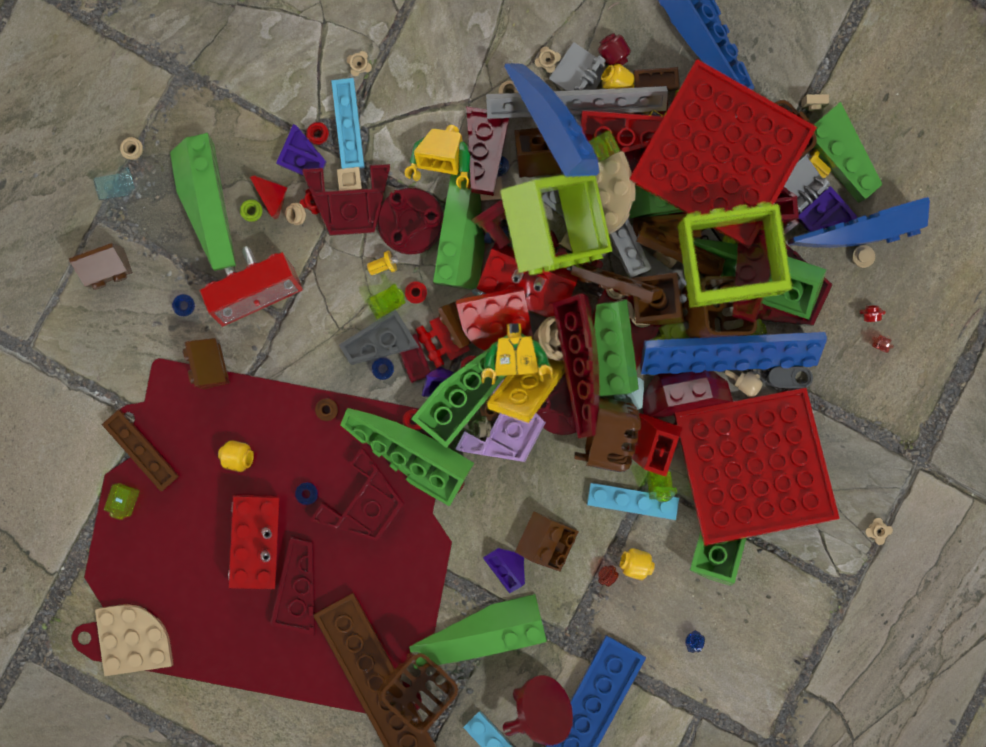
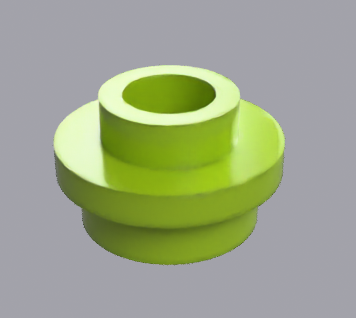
[240,199,263,222]

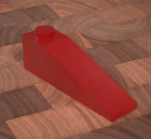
[580,111,664,158]

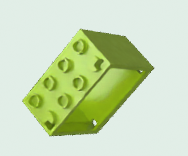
[500,175,612,275]
[677,202,792,308]

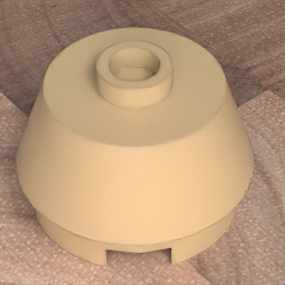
[534,316,563,361]

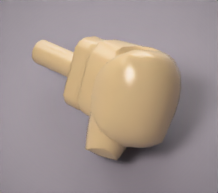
[724,370,762,398]

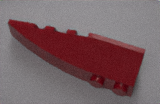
[553,294,600,439]

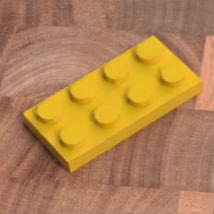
[487,358,565,423]

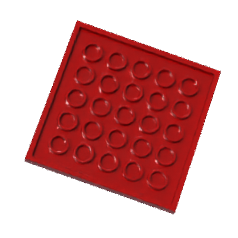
[630,59,817,248]
[674,388,840,546]

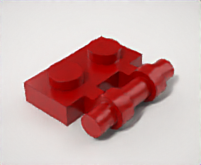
[415,316,470,368]

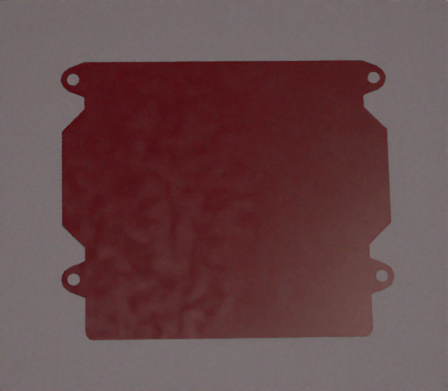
[71,358,465,714]

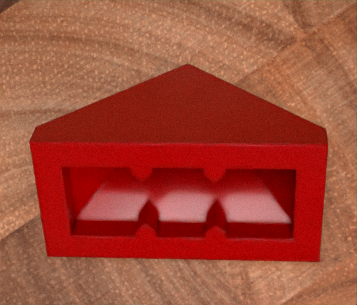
[250,175,287,220]

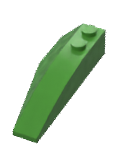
[170,133,236,271]
[433,172,485,291]
[693,238,827,320]
[412,333,526,448]
[341,408,474,507]
[690,531,747,586]
[410,594,547,669]

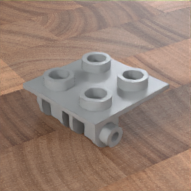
[549,42,608,91]
[784,155,830,213]

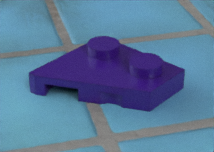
[276,124,327,176]
[798,186,858,233]

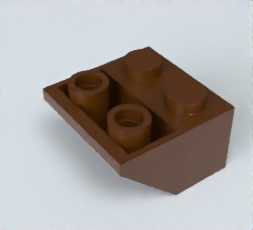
[183,338,230,390]
[515,511,579,572]

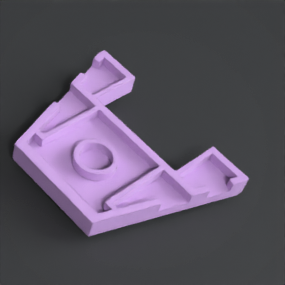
[456,379,546,462]

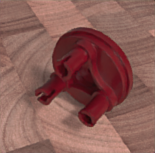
[377,188,444,255]
[472,200,511,249]
[536,372,577,435]
[503,675,573,746]

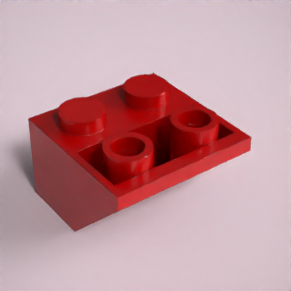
[628,413,682,477]

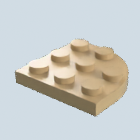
[596,151,635,234]
[95,604,173,676]

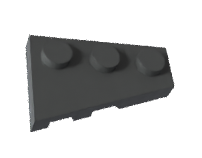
[339,309,419,365]

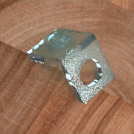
[93,167,135,200]

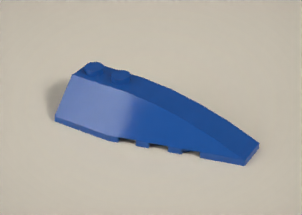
[658,0,755,90]
[504,63,600,177]
[787,197,930,248]

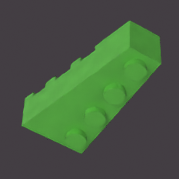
[812,102,883,203]
[594,300,639,396]

